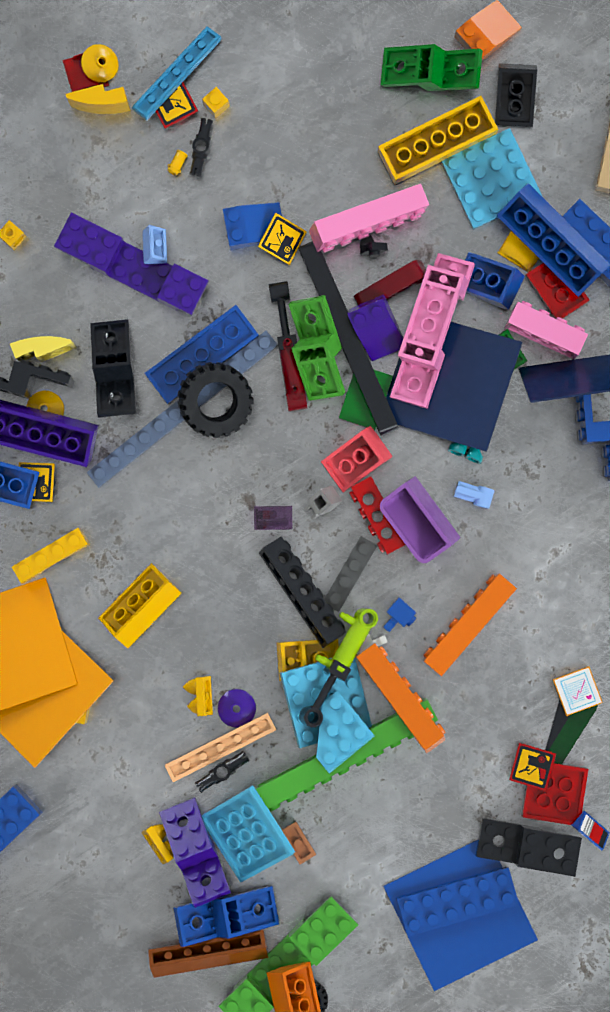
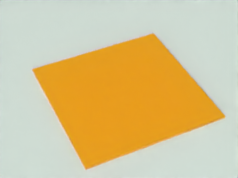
[0,577,78,711]
[0,631,114,768]

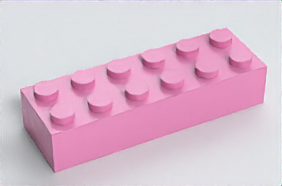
[309,184,429,253]

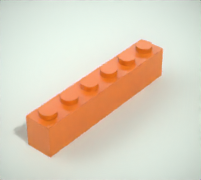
[423,573,517,676]
[356,643,446,754]

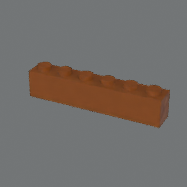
[148,930,268,978]

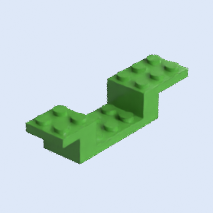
[218,896,358,1012]

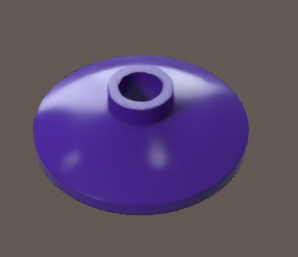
[218,689,256,728]

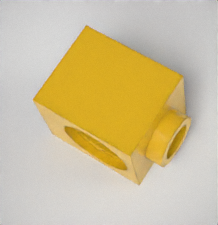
[0,220,27,250]

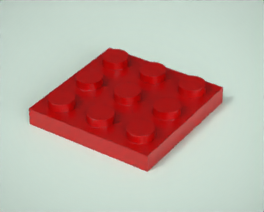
[522,763,589,825]

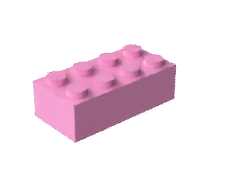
[504,301,588,360]

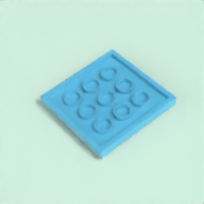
[441,128,542,230]
[280,658,372,748]
[202,785,295,883]

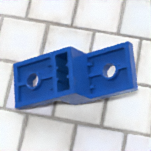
[574,394,610,481]
[173,886,279,947]

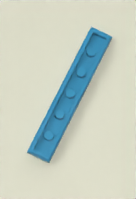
[132,26,222,121]

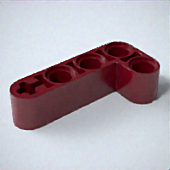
[353,260,426,305]

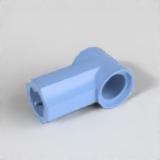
[454,481,495,509]

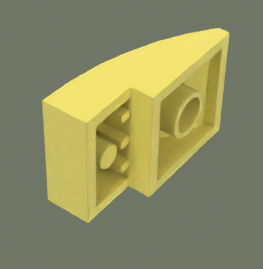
[10,336,77,362]

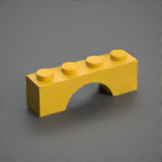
[12,528,90,584]

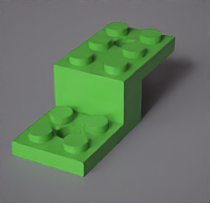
[288,295,345,401]

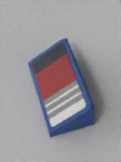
[572,811,610,851]

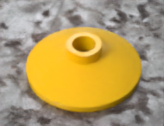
[81,44,118,83]
[26,391,64,416]

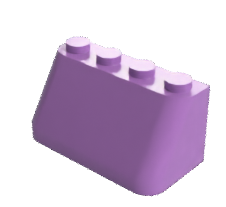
[380,476,461,563]

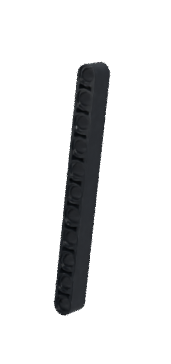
[298,241,399,436]

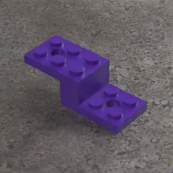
[159,798,231,908]

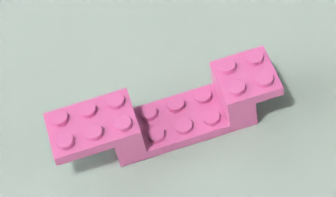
[390,253,475,409]

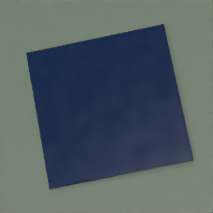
[386,322,523,452]

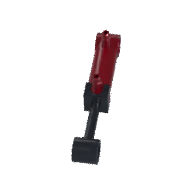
[269,281,308,412]

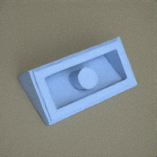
[143,225,167,264]

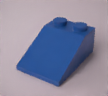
[223,202,282,250]
[465,252,525,310]
[0,462,39,509]

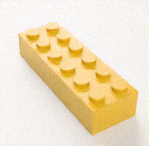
[378,96,498,185]

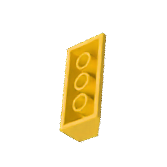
[98,563,181,648]

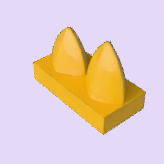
[183,676,213,716]
[141,824,173,864]

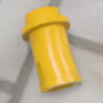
[167,150,188,176]

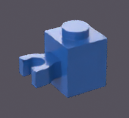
[383,597,416,632]

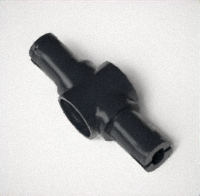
[189,118,213,177]
[195,751,250,793]

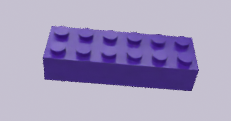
[0,400,99,467]

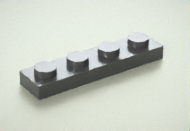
[324,536,377,612]

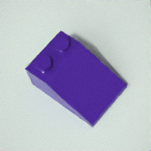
[347,294,404,361]

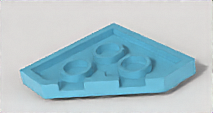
[316,691,375,774]

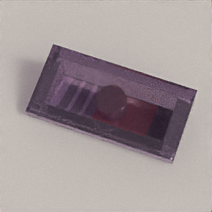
[254,506,293,530]

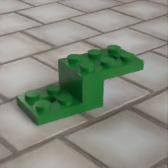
[381,44,483,91]

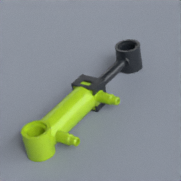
[299,608,378,727]

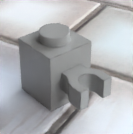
[304,486,342,520]

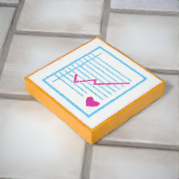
[553,666,603,716]

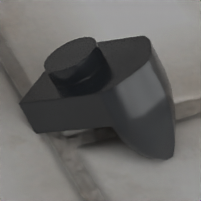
[360,234,388,257]

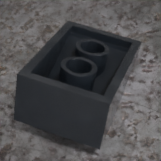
[495,63,537,127]

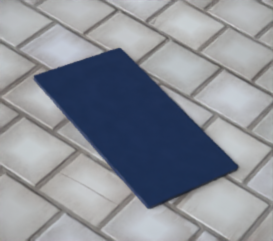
[518,354,610,403]

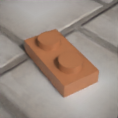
[282,821,316,865]

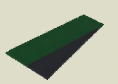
[545,700,598,764]

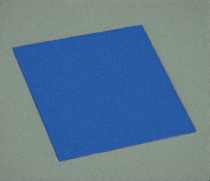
[383,840,538,991]

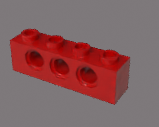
[349,476,406,555]

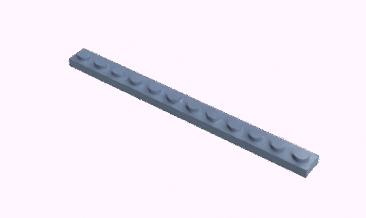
[87,330,278,488]

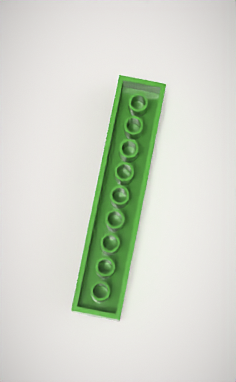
[255,698,438,812]

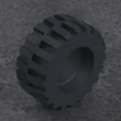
[177,362,253,438]

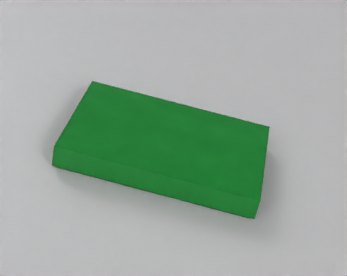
[339,369,393,431]

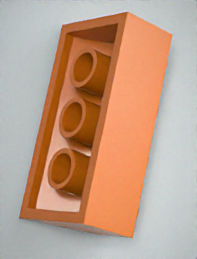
[267,961,321,1012]

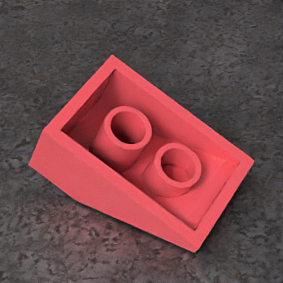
[321,426,393,492]

